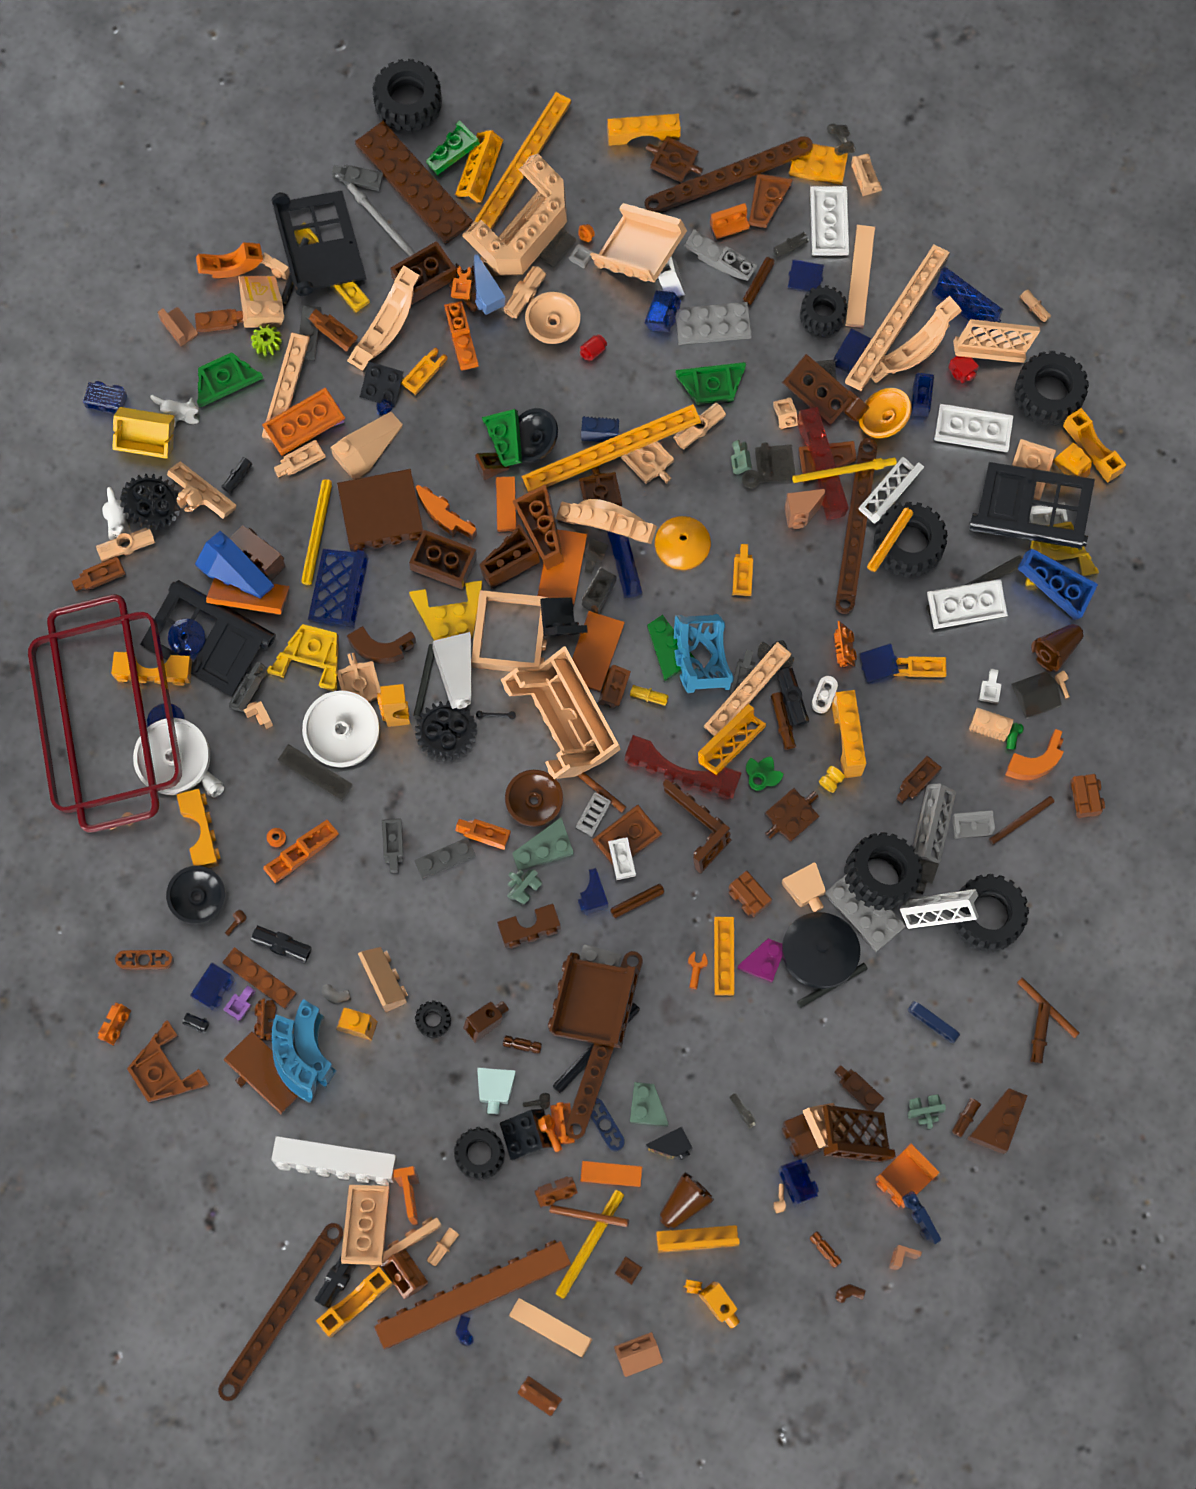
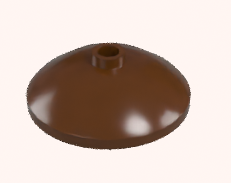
[505,769,563,827]

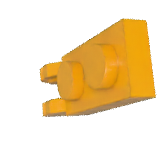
[401,347,448,395]
[892,656,947,677]

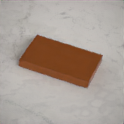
[592,805,662,867]

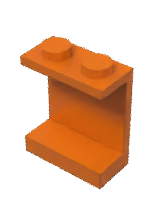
[875,1144,940,1208]

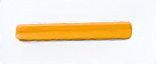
[867,508,913,572]

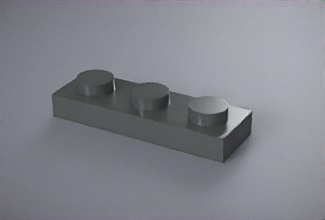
[299,306,322,360]
[414,837,476,879]

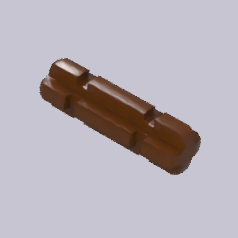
[503,1035,542,1054]

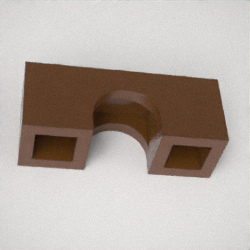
[497,904,561,948]

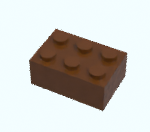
[390,241,457,305]
[409,530,477,590]

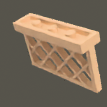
[953,319,1040,363]

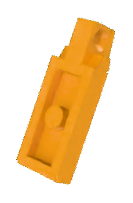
[732,544,753,596]

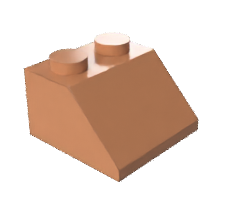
[785,489,825,529]

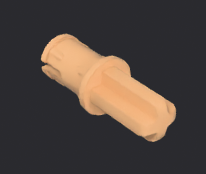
[1020,289,1051,322]
[427,1227,459,1266]

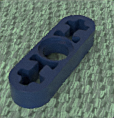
[907,1001,960,1043]
[590,1098,625,1152]

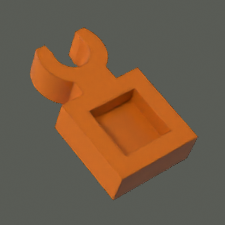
[451,266,472,300]

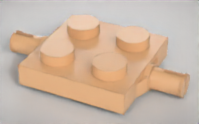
[622,441,674,484]
[337,653,381,703]

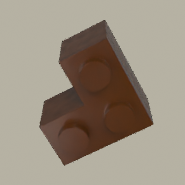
[781,1113,824,1161]

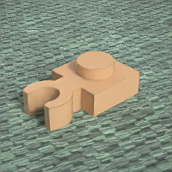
[261,252,290,280]

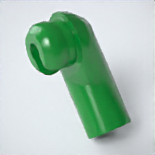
[1006,722,1024,749]

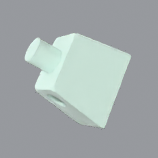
[477,1068,516,1115]

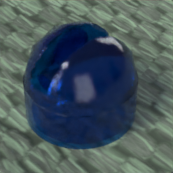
[376,399,392,415]

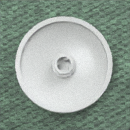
[302,691,380,768]
[133,718,210,795]

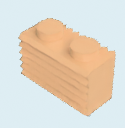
[969,708,1014,742]

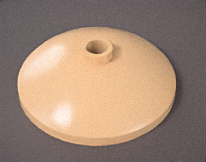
[525,292,580,344]

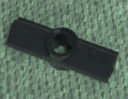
[777,668,809,727]
[251,925,312,963]
[314,1257,357,1309]

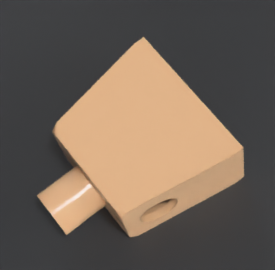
[781,862,826,912]

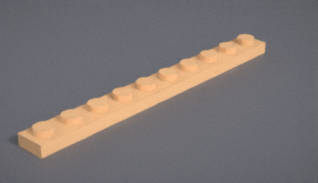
[845,245,950,391]

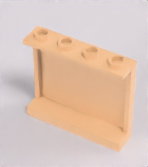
[590,203,687,283]

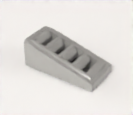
[575,792,611,837]

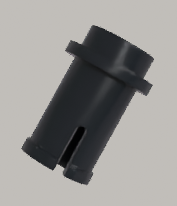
[182,1013,209,1033]

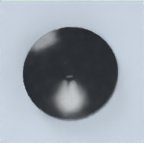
[782,912,861,989]

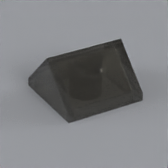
[1011,671,1062,719]

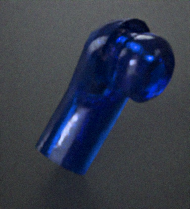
[455,1315,474,1346]

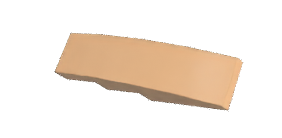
[509,1298,592,1358]

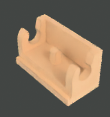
[851,154,882,196]

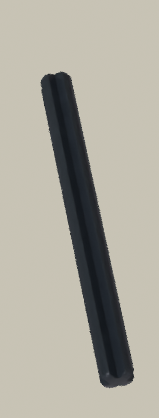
[553,1003,640,1093]

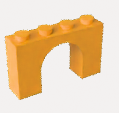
[832,690,866,778]

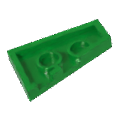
[426,120,480,175]
[482,409,522,467]
[647,615,695,682]

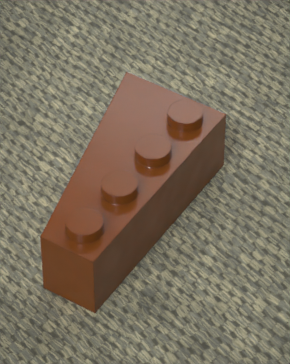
[512,484,564,570]

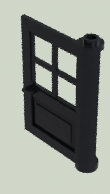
[271,190,366,296]
[969,462,1095,550]
[140,580,276,697]

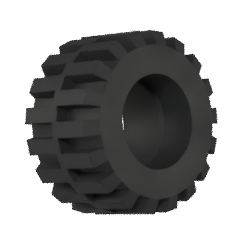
[800,285,848,336]
[454,1127,505,1180]

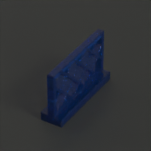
[932,266,1003,334]
[607,531,643,599]
[308,549,369,628]

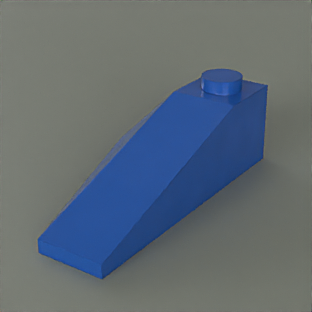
[195,531,274,598]

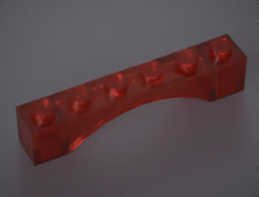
[797,407,849,520]
[625,735,742,799]

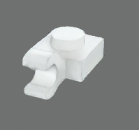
[979,669,1002,704]

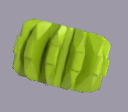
[251,324,283,357]

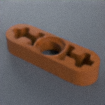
[115,950,174,970]

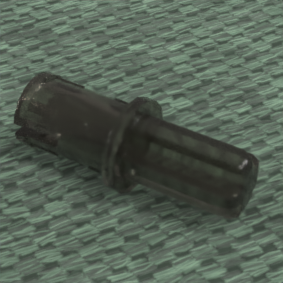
[773,232,809,257]

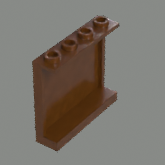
[337,469,423,552]
[548,955,640,1049]

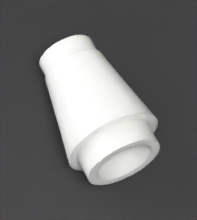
[200,771,224,798]

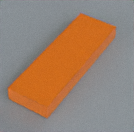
[496,477,516,532]
[580,1161,642,1187]

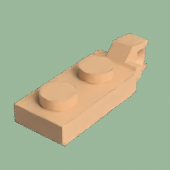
[274,440,326,478]

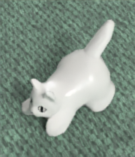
[150,395,199,427]
[102,487,132,540]

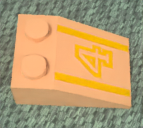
[239,276,284,328]

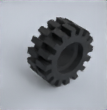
[415,1000,451,1038]

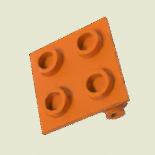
[834,621,857,667]

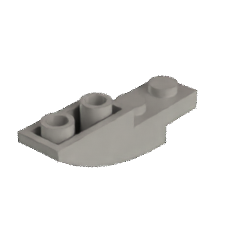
[684,229,757,281]

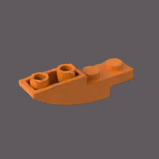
[444,301,479,371]
[416,485,477,541]

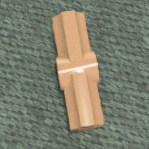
[503,266,546,318]
[674,403,726,449]
[96,528,155,562]

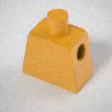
[1052,442,1092,478]
[336,1008,378,1040]
[698,1281,740,1329]

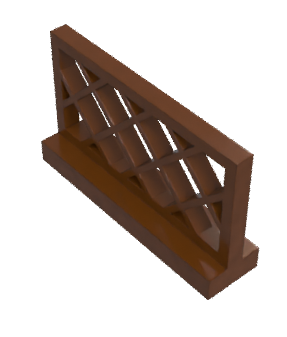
[823,1105,896,1162]

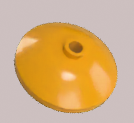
[859,388,912,438]
[655,516,711,570]

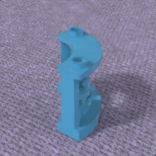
[674,614,733,693]
[294,1000,336,1088]
[272,1015,318,1102]

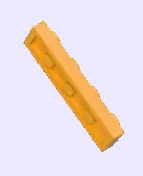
[714,917,734,996]

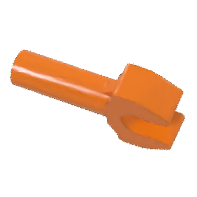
[688,952,708,989]
[538,1114,562,1152]

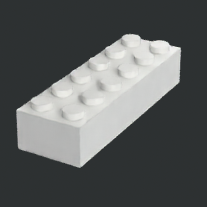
[271,1136,398,1186]

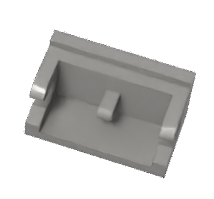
[952,810,995,839]

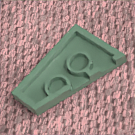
[512,817,574,871]

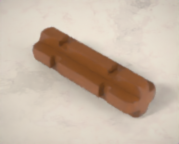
[810,1232,842,1268]

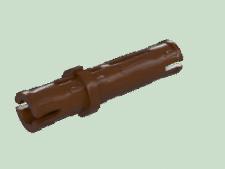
[770,692,796,750]
[1030,1003,1051,1064]

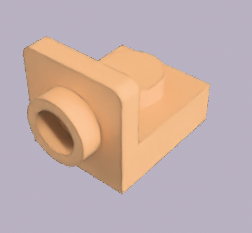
[773,398,798,429]
[244,701,273,729]

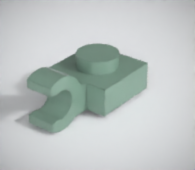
[731,440,752,475]

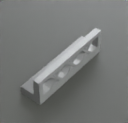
[913,784,956,864]

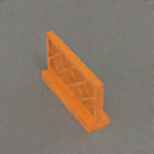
[393,1166,420,1226]

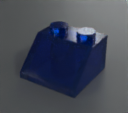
[778,1159,819,1208]

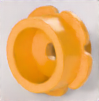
[683,1279,703,1294]

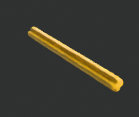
[301,479,332,585]
[555,1190,624,1299]

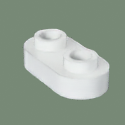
[812,676,838,713]

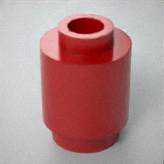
[580,334,607,361]

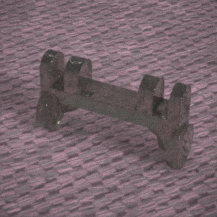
[827,123,856,156]

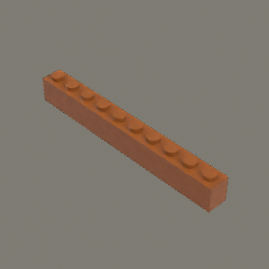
[374,1240,571,1350]

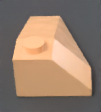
[331,411,403,480]

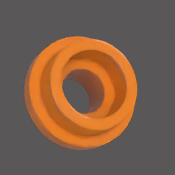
[578,224,595,242]
[267,828,286,847]

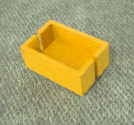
[113,407,175,458]

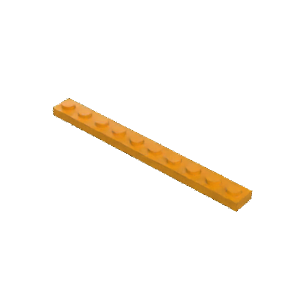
[474,92,571,230]
[522,404,701,493]

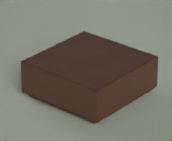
[615,1257,643,1285]

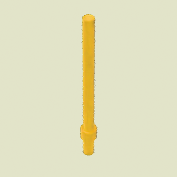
[792,457,897,483]

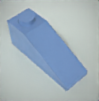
[473,254,505,315]

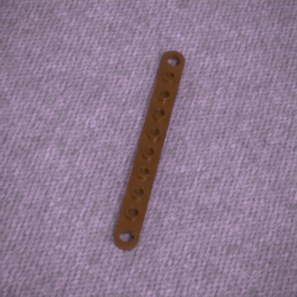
[644,136,813,213]
[835,438,878,614]
[566,951,643,1140]
[218,1223,344,1401]

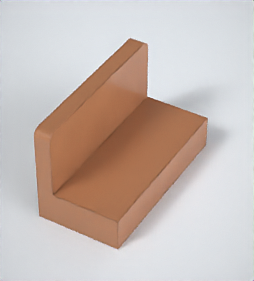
[157,307,198,346]
[889,1245,922,1270]
[614,1332,663,1377]

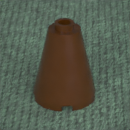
[1031,624,1084,672]
[660,1172,715,1228]

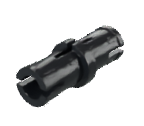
[221,457,252,494]

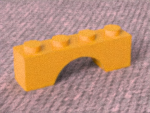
[607,113,681,146]
[1063,408,1126,483]
[111,652,192,685]
[377,684,410,727]
[176,789,221,868]
[316,1267,393,1338]

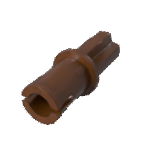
[952,1098,981,1137]

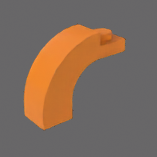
[196,242,263,278]
[1005,729,1064,780]

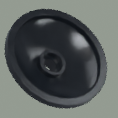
[518,408,558,462]
[166,866,225,924]

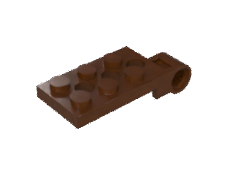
[781,354,869,425]

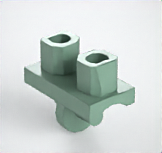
[507,869,542,904]
[907,1094,946,1129]

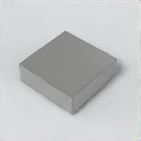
[569,244,594,269]

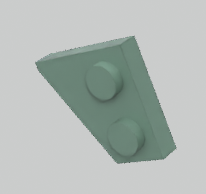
[630,1082,668,1127]

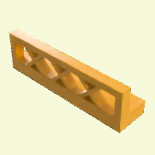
[455,130,503,203]
[698,704,766,775]
[656,1225,740,1253]

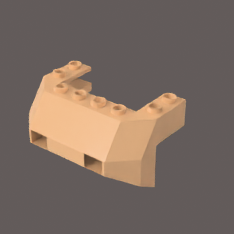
[462,154,567,277]
[501,646,621,779]

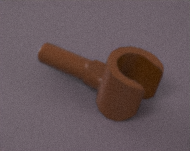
[225,910,246,936]

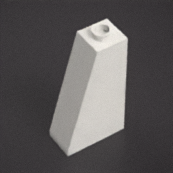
[433,632,471,709]

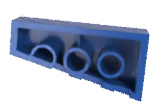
[1018,549,1098,620]

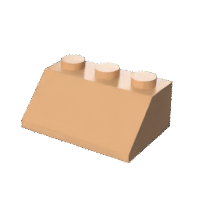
[358,947,408,1013]

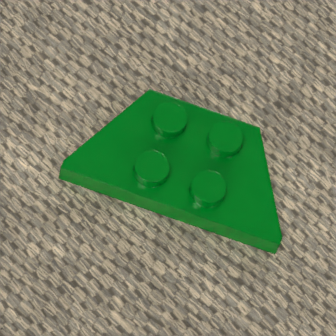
[197,352,263,408]
[675,362,746,405]

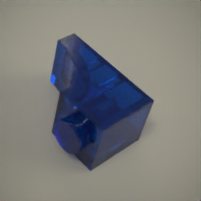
[578,868,608,915]

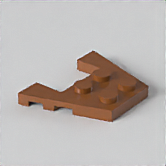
[127,1020,210,1103]

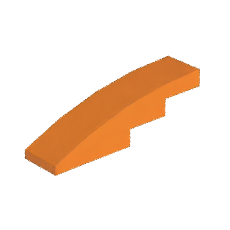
[263,819,339,883]

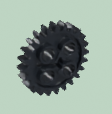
[120,473,181,530]
[415,701,477,761]

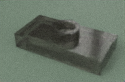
[540,229,576,267]

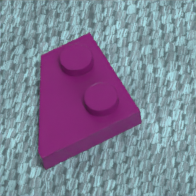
[737,938,782,982]

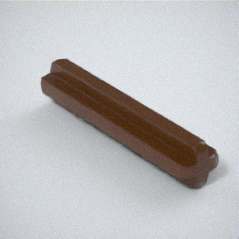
[743,257,775,305]
[610,884,665,918]

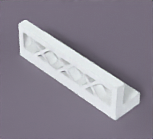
[858,457,924,524]
[900,889,979,929]

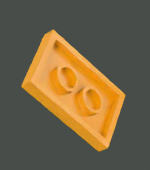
[789,142,849,185]

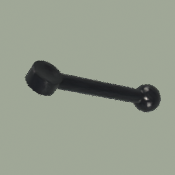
[476,711,516,719]

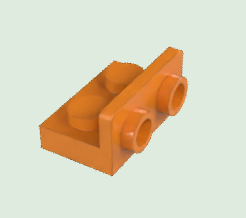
[710,203,750,239]

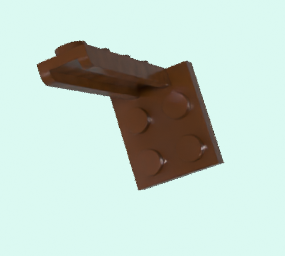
[663,779,732,874]

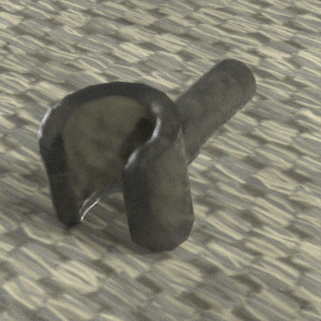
[523,1093,550,1109]

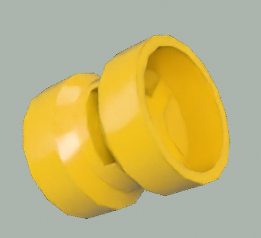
[819,766,845,793]

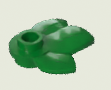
[746,756,784,791]

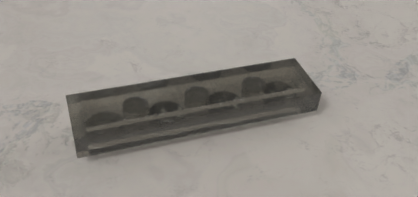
[278,744,353,801]

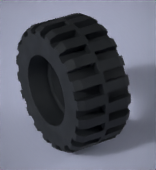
[373,59,442,131]
[1015,351,1089,425]
[873,502,948,577]
[844,832,923,911]
[951,874,1029,952]

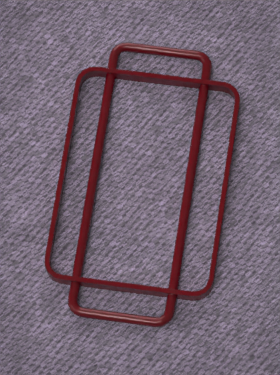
[28,594,182,833]

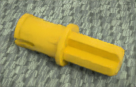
[630,685,669,705]

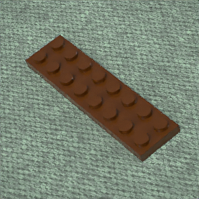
[355,121,473,245]

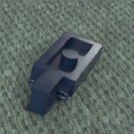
[902,1191,941,1244]

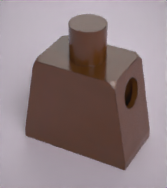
[463,1001,509,1043]

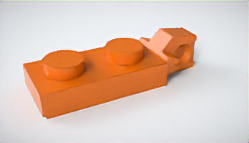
[455,819,511,850]

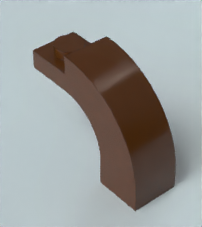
[347,626,416,664]

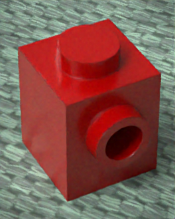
[948,356,979,384]

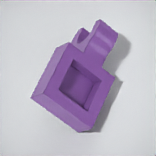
[223,985,256,1021]

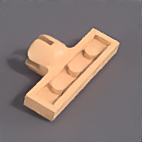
[167,461,237,519]

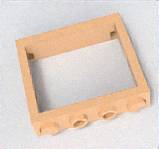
[471,590,548,672]

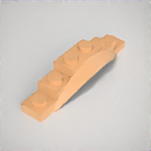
[347,266,420,371]
[871,296,962,383]
[555,499,657,544]

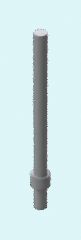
[347,183,415,256]

